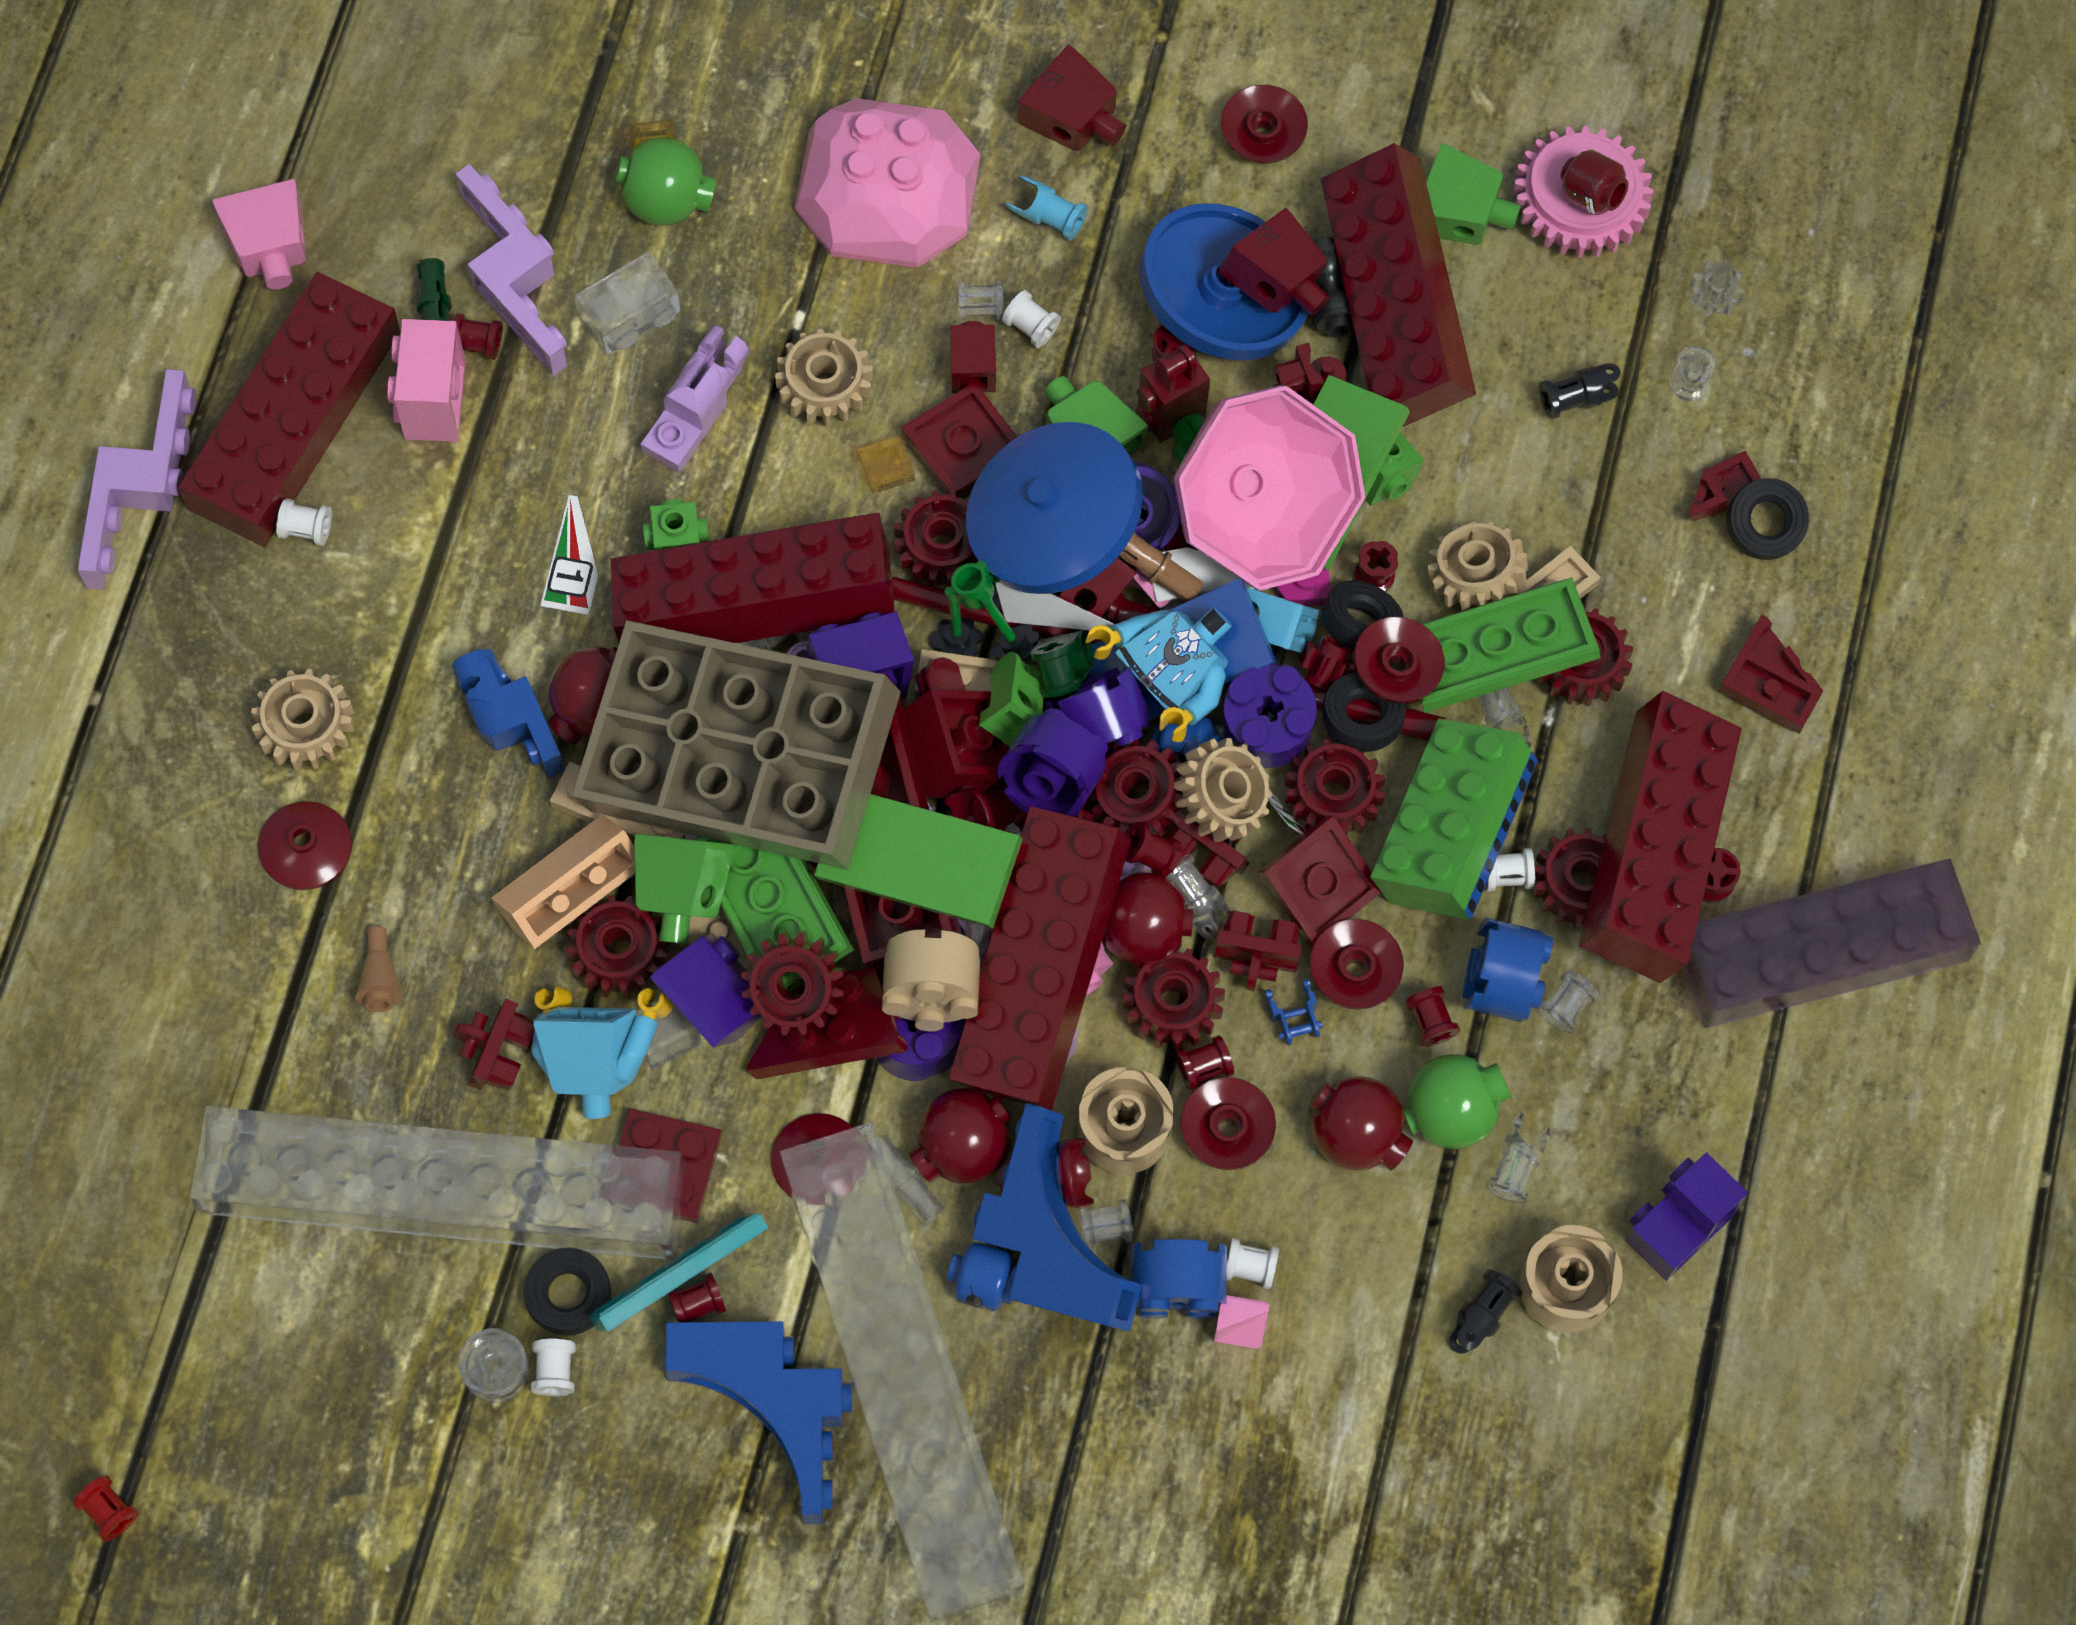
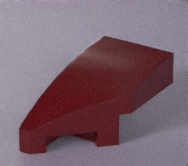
[1689,450,1761,521]

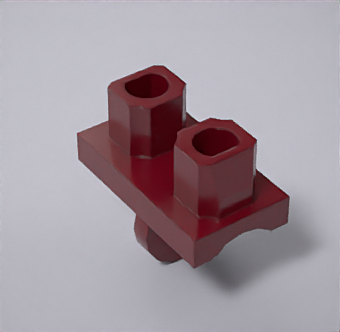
[1273,343,1347,405]
[1168,809,1250,889]
[1214,910,1302,992]
[452,998,535,1090]

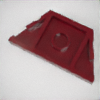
[746,967,908,1079]

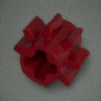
[1299,635,1356,691]

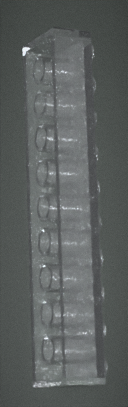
[190,1106,686,1260]
[780,1122,1024,1623]

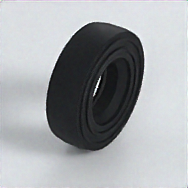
[1726,478,1809,560]
[1321,580,1404,650]
[1322,672,1406,752]
[523,1248,611,1336]

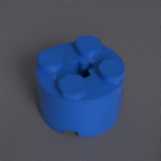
[1462,917,1553,1022]
[1130,1239,1227,1319]

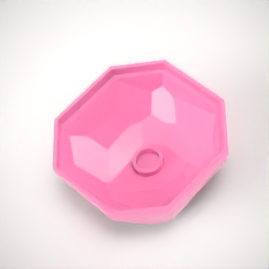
[795,98,981,268]
[1174,385,1366,591]

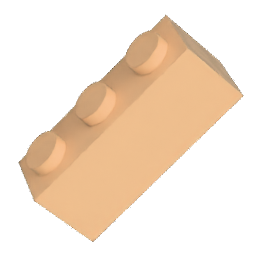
[491,815,635,949]

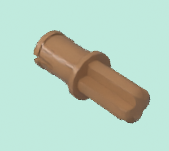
[1118,532,1203,602]

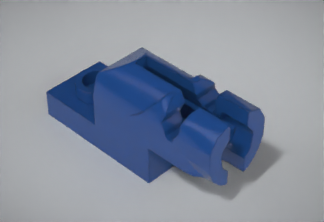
[452,649,564,778]

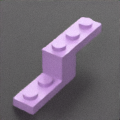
[455,164,567,376]
[78,369,196,590]

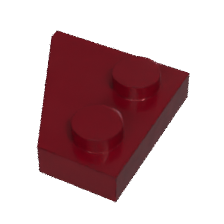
[1719,614,1823,734]

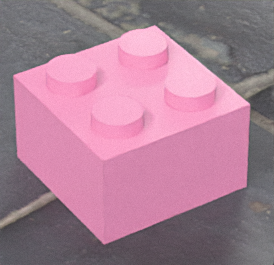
[388,319,466,442]

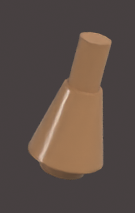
[355,926,403,1012]

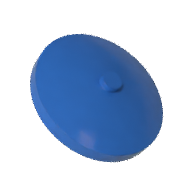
[1139,203,1308,361]
[966,422,1143,594]

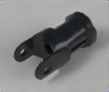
[1539,363,1621,419]
[1449,1269,1523,1354]

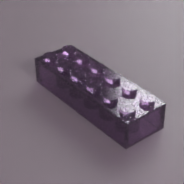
[1684,858,1981,1028]

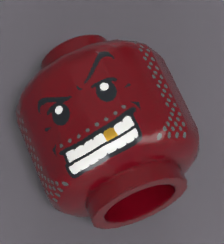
[1560,149,1629,215]

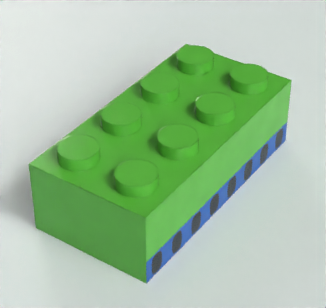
[1370,718,1538,920]

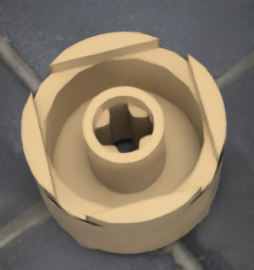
[882,930,980,1032]
[1077,1067,1174,1176]
[1519,1225,1623,1333]

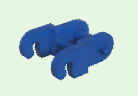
[1264,979,1323,1046]

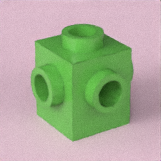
[1365,432,1425,506]
[643,499,709,551]

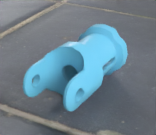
[1005,175,1088,241]

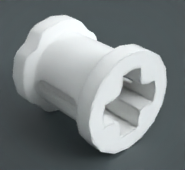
[1002,290,1061,348]
[276,498,332,546]
[1485,848,1535,892]
[1227,1238,1279,1290]
[531,1339,576,1396]

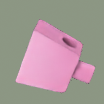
[213,179,306,290]

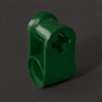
[1031,630,1094,698]

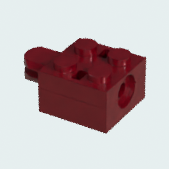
[904,657,1009,798]

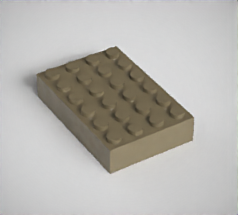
[572,620,900,870]

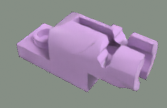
[641,326,749,473]

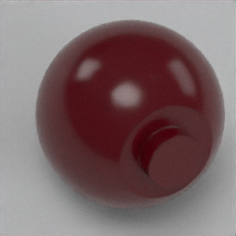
[548,646,618,744]
[1103,872,1194,966]
[1310,1076,1413,1171]
[908,1088,1013,1184]

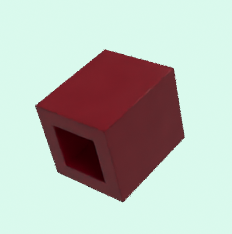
[950,321,996,393]

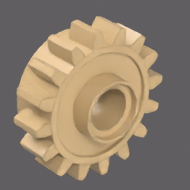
[775,329,873,426]
[1428,521,1528,612]
[251,669,355,771]
[1174,738,1272,842]

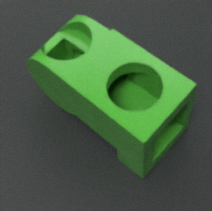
[979,652,1044,747]

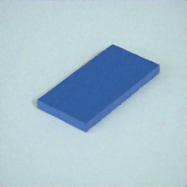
[1086,578,1277,721]

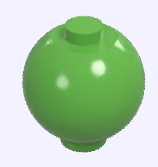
[615,137,716,226]
[1403,1054,1512,1149]

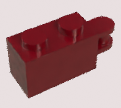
[1135,344,1210,443]

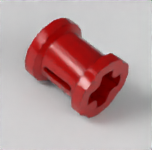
[73,1476,139,1542]

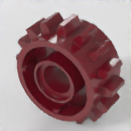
[894,491,978,587]
[1538,608,1633,706]
[1089,739,1188,837]
[1285,739,1386,835]
[1532,828,1606,930]
[566,895,670,999]
[741,930,847,1036]
[1122,948,1225,1050]

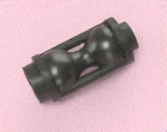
[1313,237,1354,337]

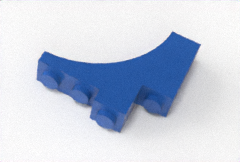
[972,1103,1142,1332]
[666,1321,852,1524]

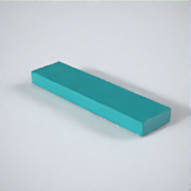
[589,1213,769,1332]

